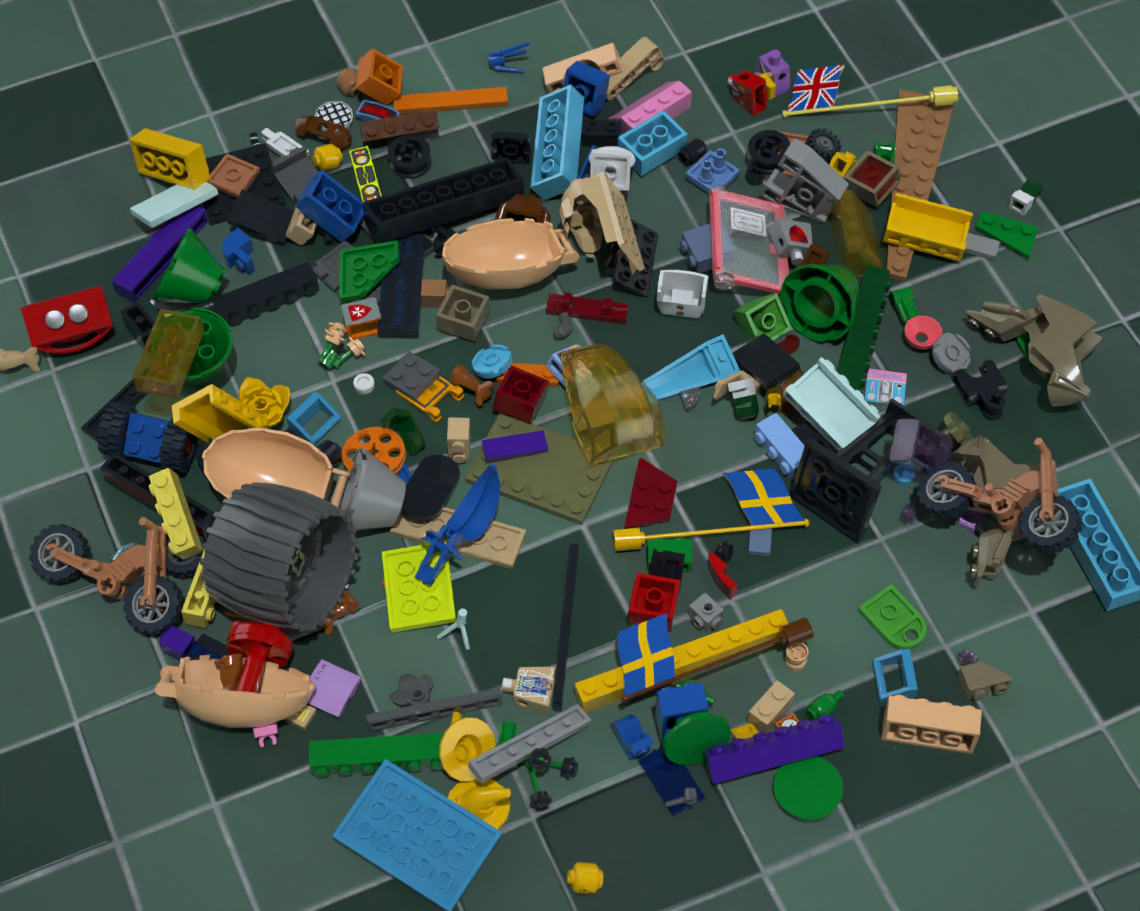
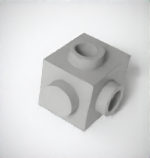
[688,593,724,633]

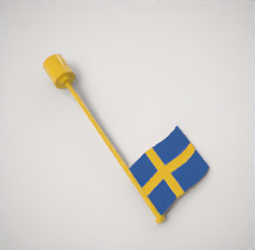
[613,469,809,551]

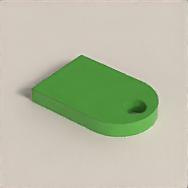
[858,584,927,650]

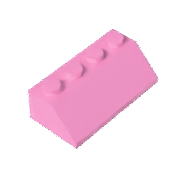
[608,81,692,134]

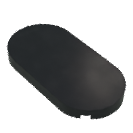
[401,455,460,522]

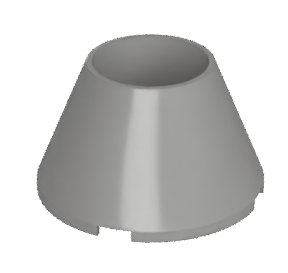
[339,448,406,530]

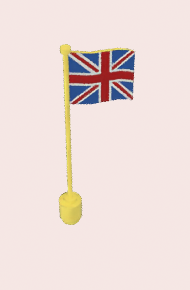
[783,65,958,118]

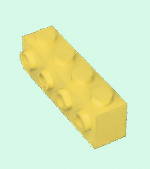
[149,468,204,560]
[181,550,217,628]

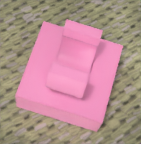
[253,722,278,747]

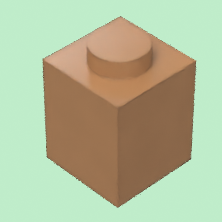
[421,279,450,308]

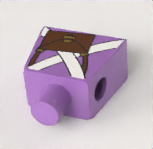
[754,50,790,97]

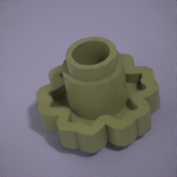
[938,411,974,450]

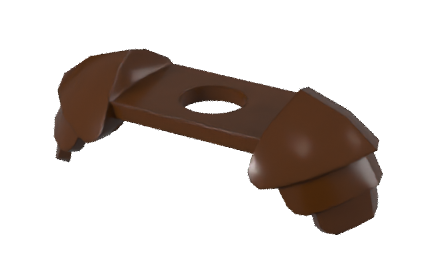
[295,115,352,151]

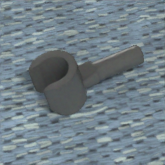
[665,788,697,808]

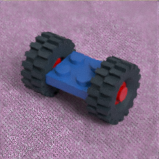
[97,402,199,473]

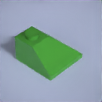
[733,293,792,341]

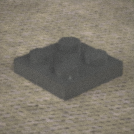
[382,351,441,402]

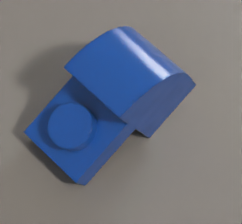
[222,228,255,275]
[610,714,654,759]

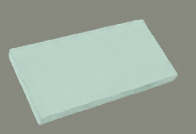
[130,182,218,228]

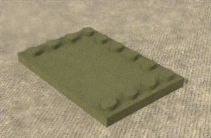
[465,413,615,525]

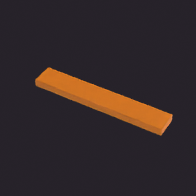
[394,87,508,114]

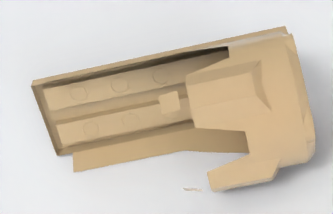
[559,171,645,275]

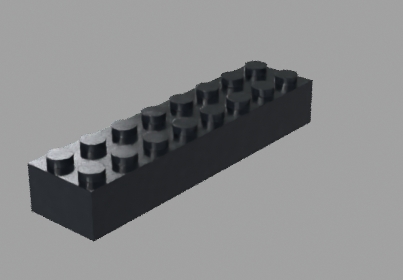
[362,157,524,243]

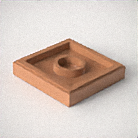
[206,154,260,199]

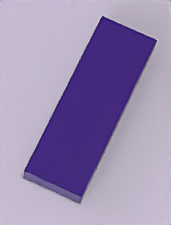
[481,430,548,462]

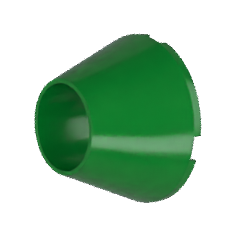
[780,264,859,342]

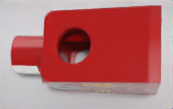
[728,70,768,117]

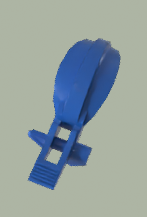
[415,463,500,586]

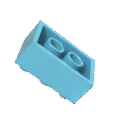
[618,110,688,176]

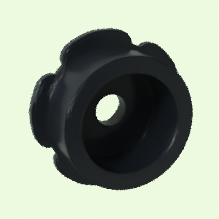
[715,541,734,561]

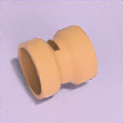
[784,642,808,671]

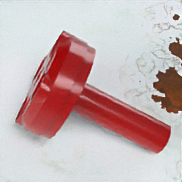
[226,621,293,693]

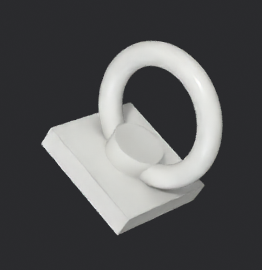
[589,146,635,191]

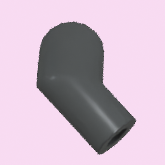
[553,312,573,339]

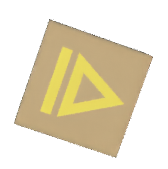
[285,705,317,731]

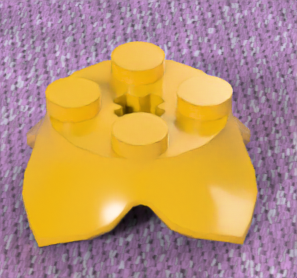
[239,377,290,429]

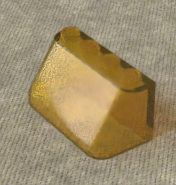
[830,189,882,277]

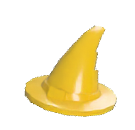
[439,712,496,782]
[448,779,511,830]

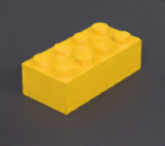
[129,128,210,190]

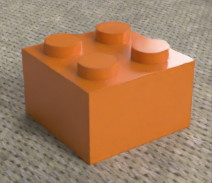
[356,48,403,106]

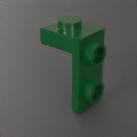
[380,407,425,456]

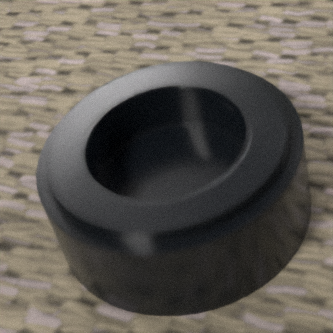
[745,167,765,186]

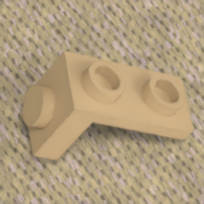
[713,370,761,399]

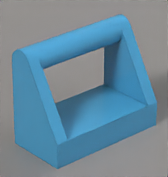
[287,391,341,445]
[872,649,918,702]

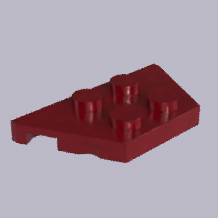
[624,458,677,529]

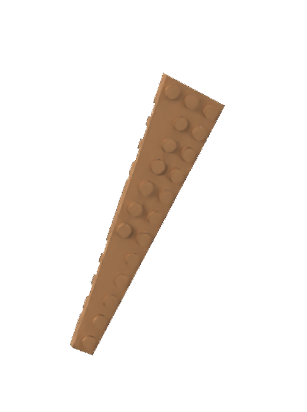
[886,89,955,282]

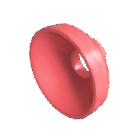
[904,316,942,350]

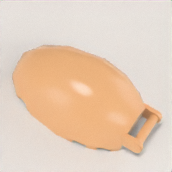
[442,218,579,290]
[202,428,351,508]
[155,655,315,728]

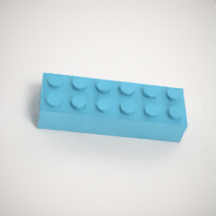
[531,85,584,200]
[1058,478,1140,611]

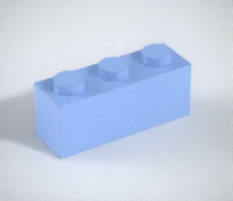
[754,413,804,480]

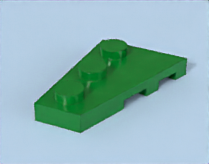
[975,211,1039,261]

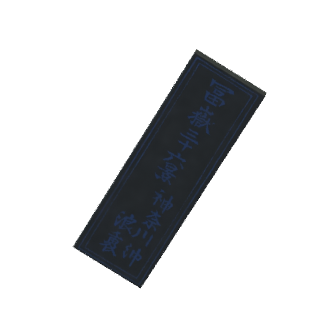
[377,234,425,334]

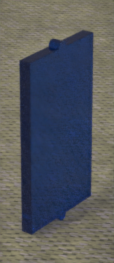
[638,747,706,816]

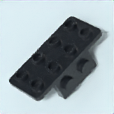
[605,219,658,297]

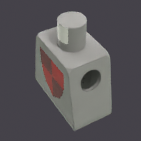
[769,218,812,265]

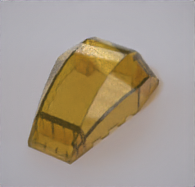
[559,344,665,464]

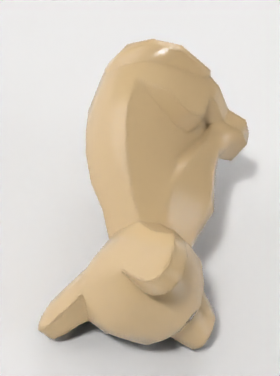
[0,347,40,372]

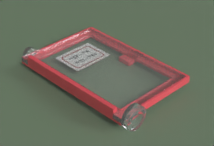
[709,184,789,294]

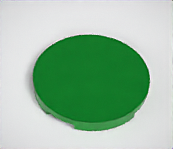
[662,712,731,765]
[773,756,843,822]

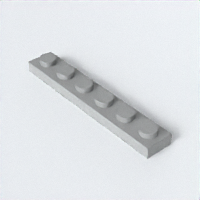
[468,704,591,783]

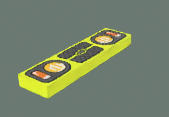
[349,146,381,202]

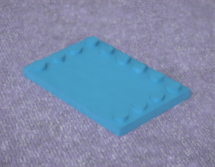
[332,759,502,911]

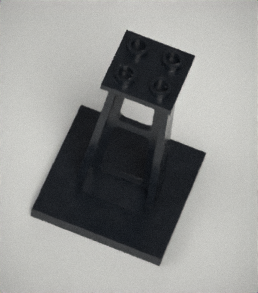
[789,398,927,544]

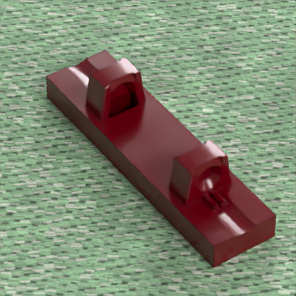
[546,292,629,325]

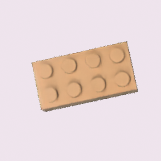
[881,695,982,754]

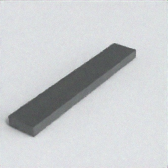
[366,688,502,732]

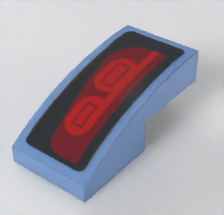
[355,100,400,121]

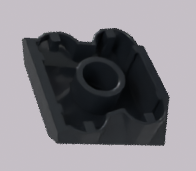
[491,132,531,164]

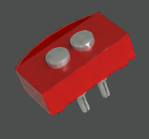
[20,285,113,353]

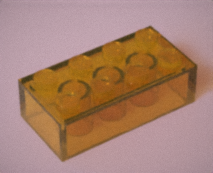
[132,309,204,399]

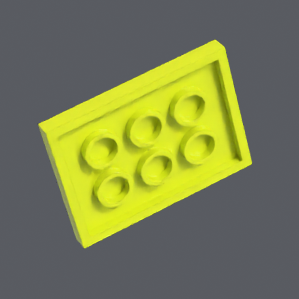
[382,541,457,633]

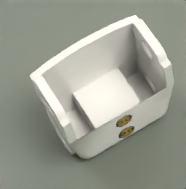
[657,270,708,318]

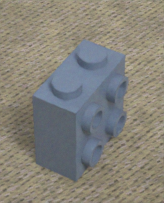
[680,223,735,273]

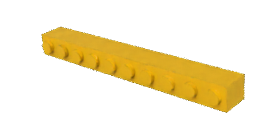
[575,609,788,713]

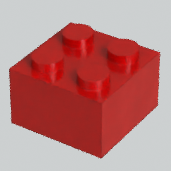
[628,573,680,631]

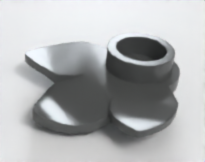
[390,674,433,706]

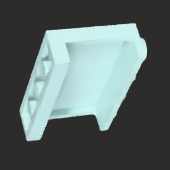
[783,357,881,452]

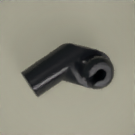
[314,224,334,246]

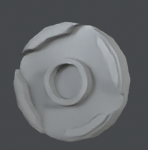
[932,333,971,374]

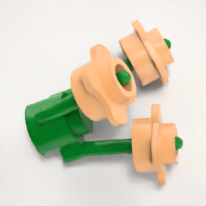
[317,322,365,370]

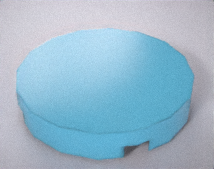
[472,345,513,378]

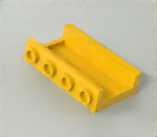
[883,193,973,261]
[172,384,268,443]

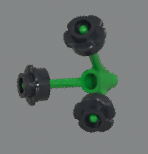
[523,748,579,811]

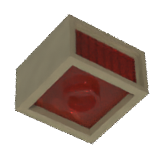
[843,150,901,208]

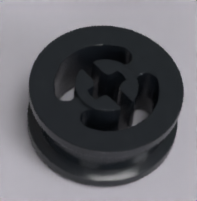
[748,130,791,174]
[388,134,432,179]

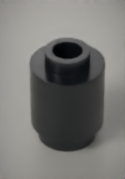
[678,138,707,165]

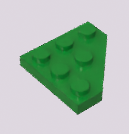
[339,240,400,303]

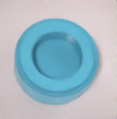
[893,464,915,486]

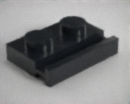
[650,549,685,594]

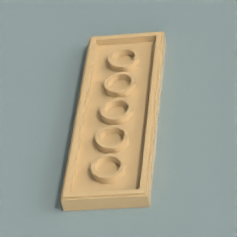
[390,507,527,570]

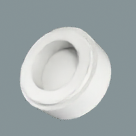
[353,373,375,395]

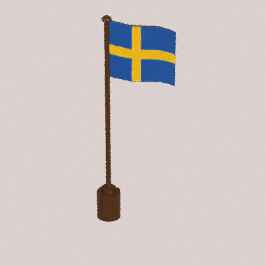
[617,613,814,703]

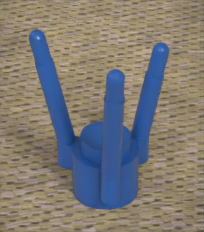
[488,42,530,73]

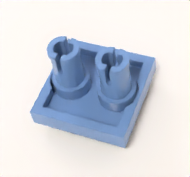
[685,148,740,194]

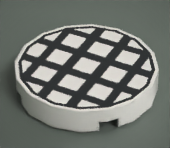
[315,101,353,132]

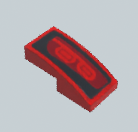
[708,552,738,600]

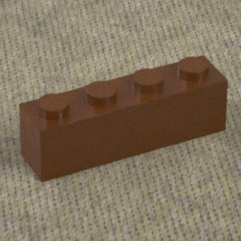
[360,109,440,144]

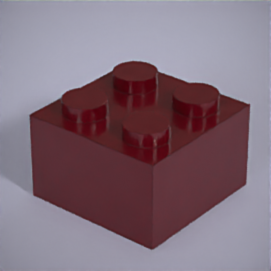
[492,366,549,424]

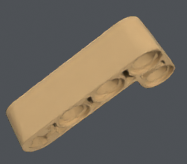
[606,37,664,100]

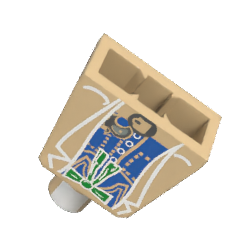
[502,667,556,716]

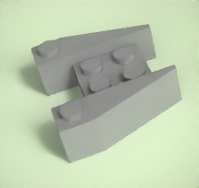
[759,138,849,223]

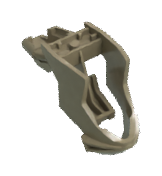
[966,294,1103,407]
[950,435,1040,586]

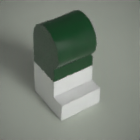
[1008,178,1043,216]
[728,378,759,420]

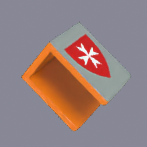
[341,297,381,341]

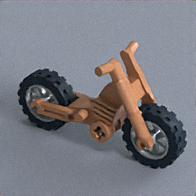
[917,438,1082,554]
[29,517,185,635]

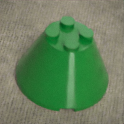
[152,228,227,304]
[148,308,233,389]

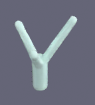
[437,609,470,650]

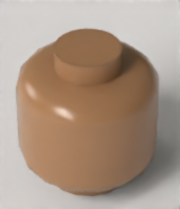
[337,68,362,97]

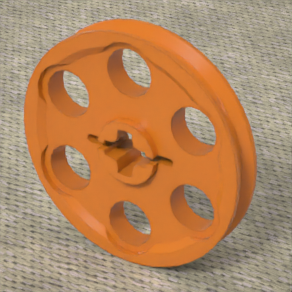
[342,427,406,474]

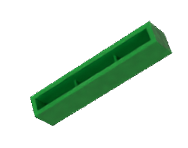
[309,733,444,778]

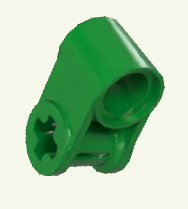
[874,140,896,163]

